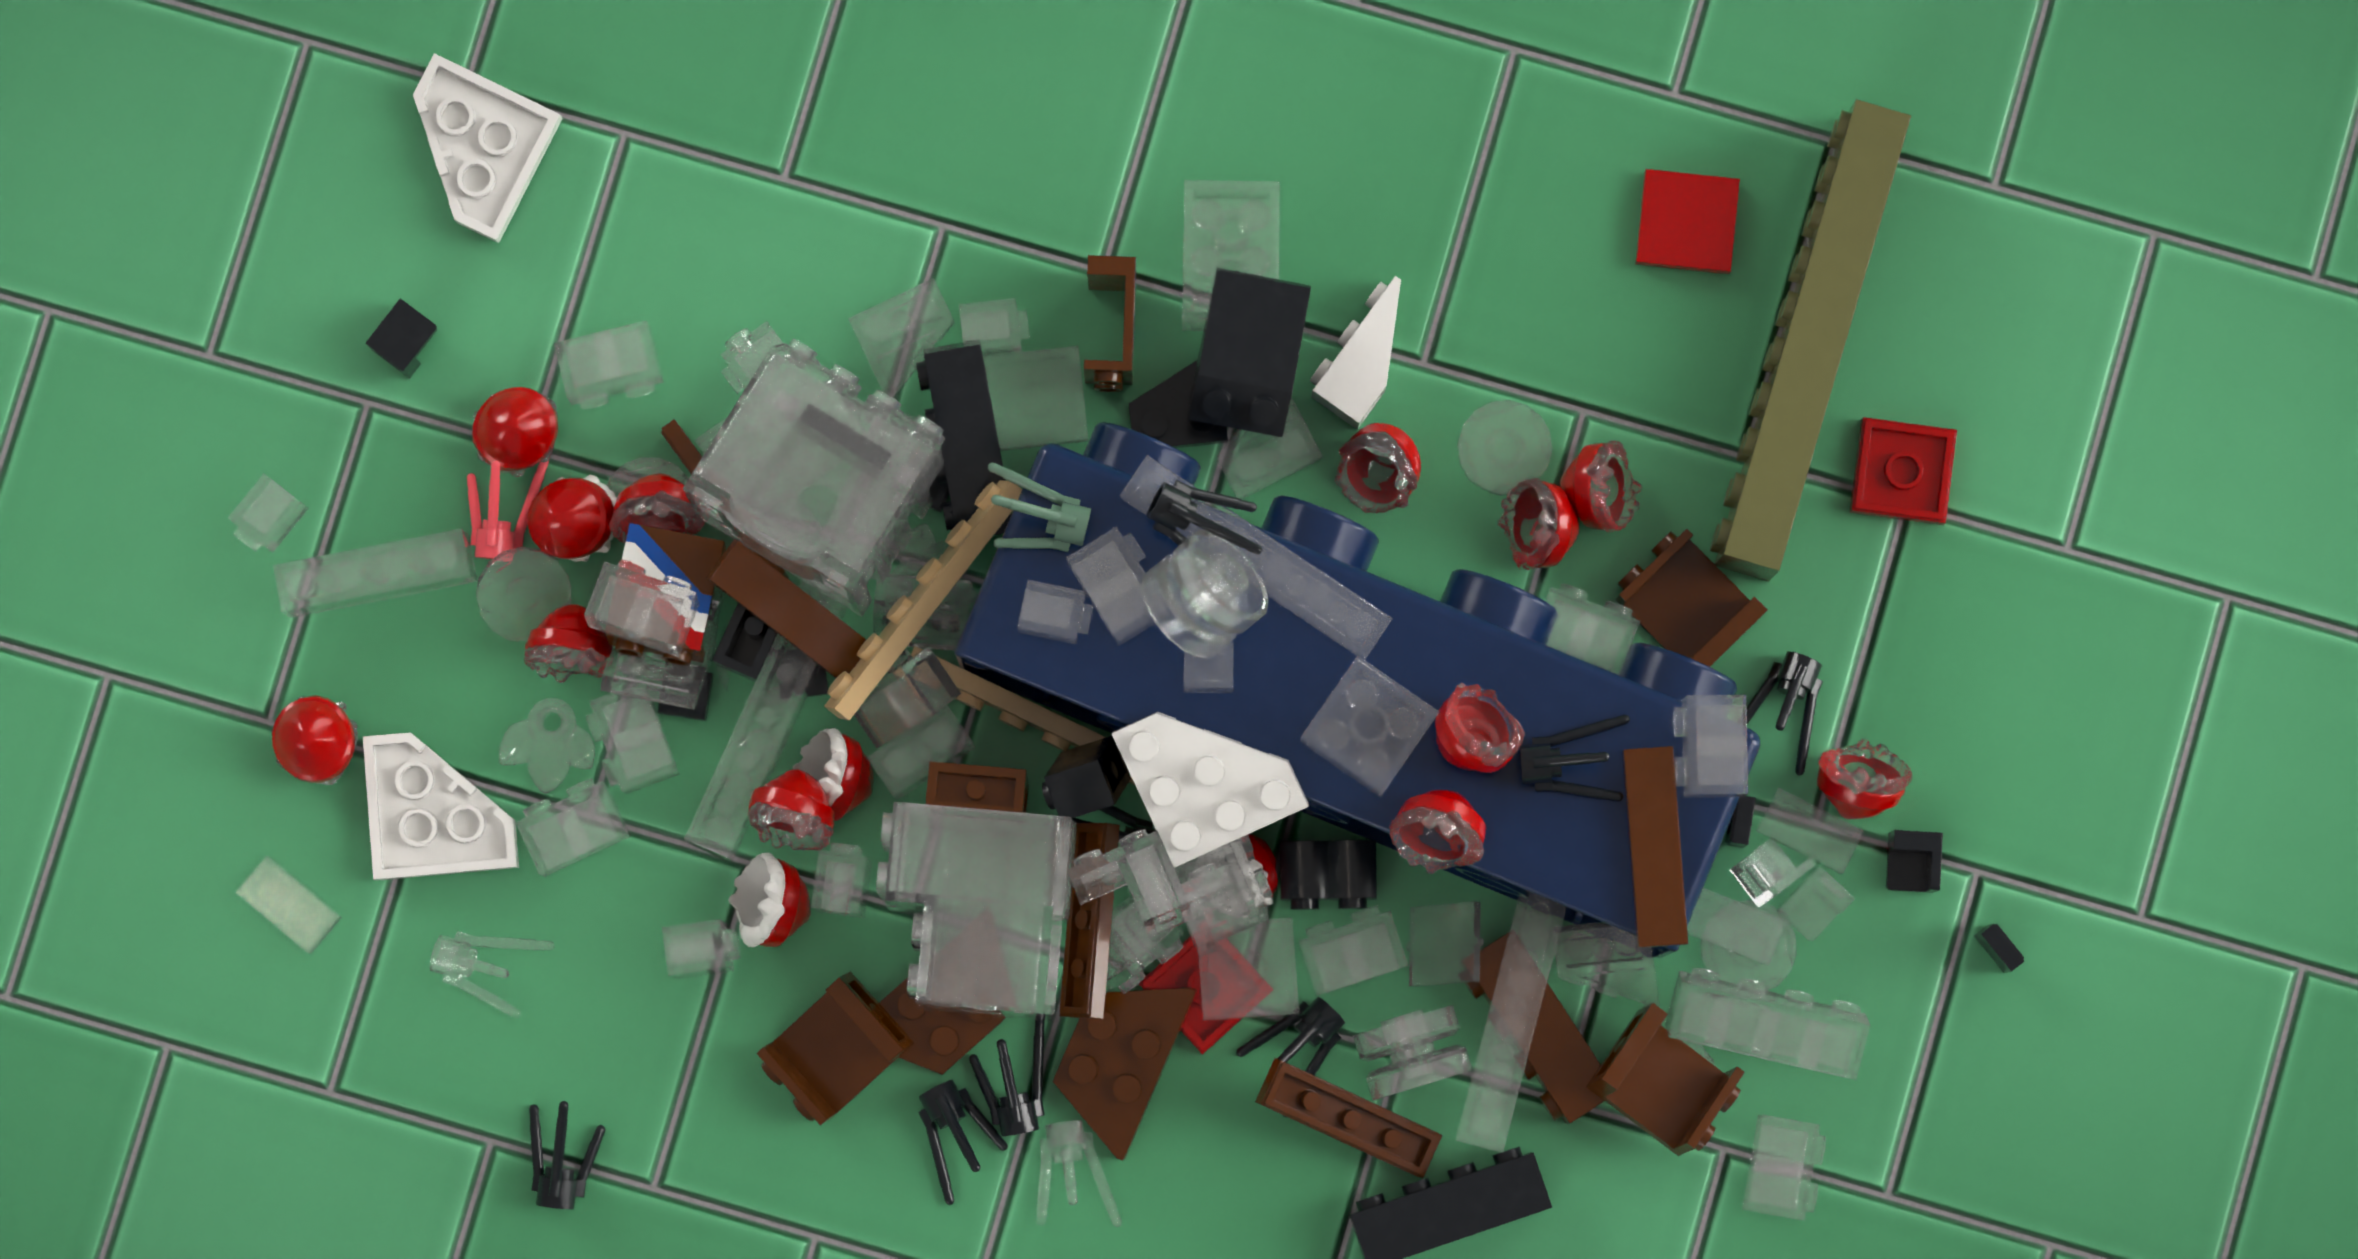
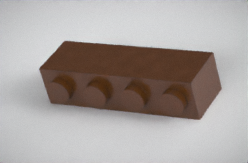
[1461,930,1604,1124]

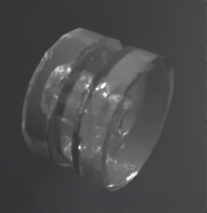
[1141,530,1269,658]
[1353,1005,1473,1101]

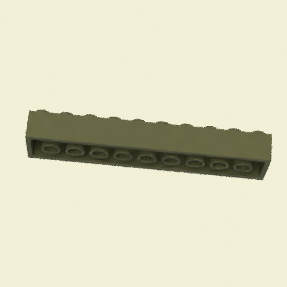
[1710,99,1911,582]

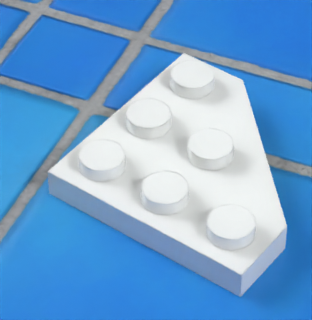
[413,53,563,243]
[1112,712,1309,868]
[363,732,519,881]

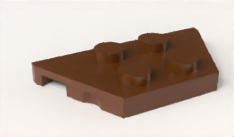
[879,910,1014,1075]
[1053,987,1197,1161]

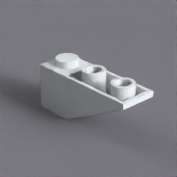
[1310,276,1401,430]

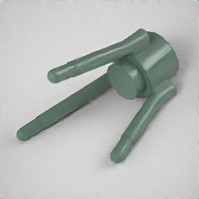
[988,462,1092,552]

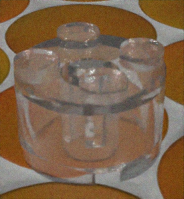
[1106,885,1185,994]

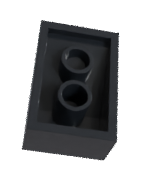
[1188,268,1311,437]

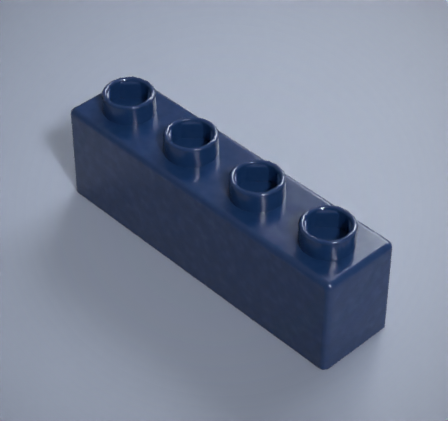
[954,422,1760,958]

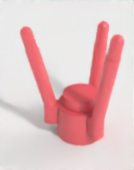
[467,457,549,561]

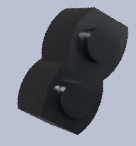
[1280,840,1377,910]

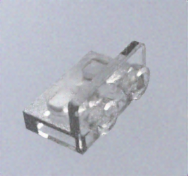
[873,573,972,651]

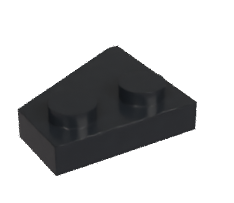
[1129,360,1228,448]

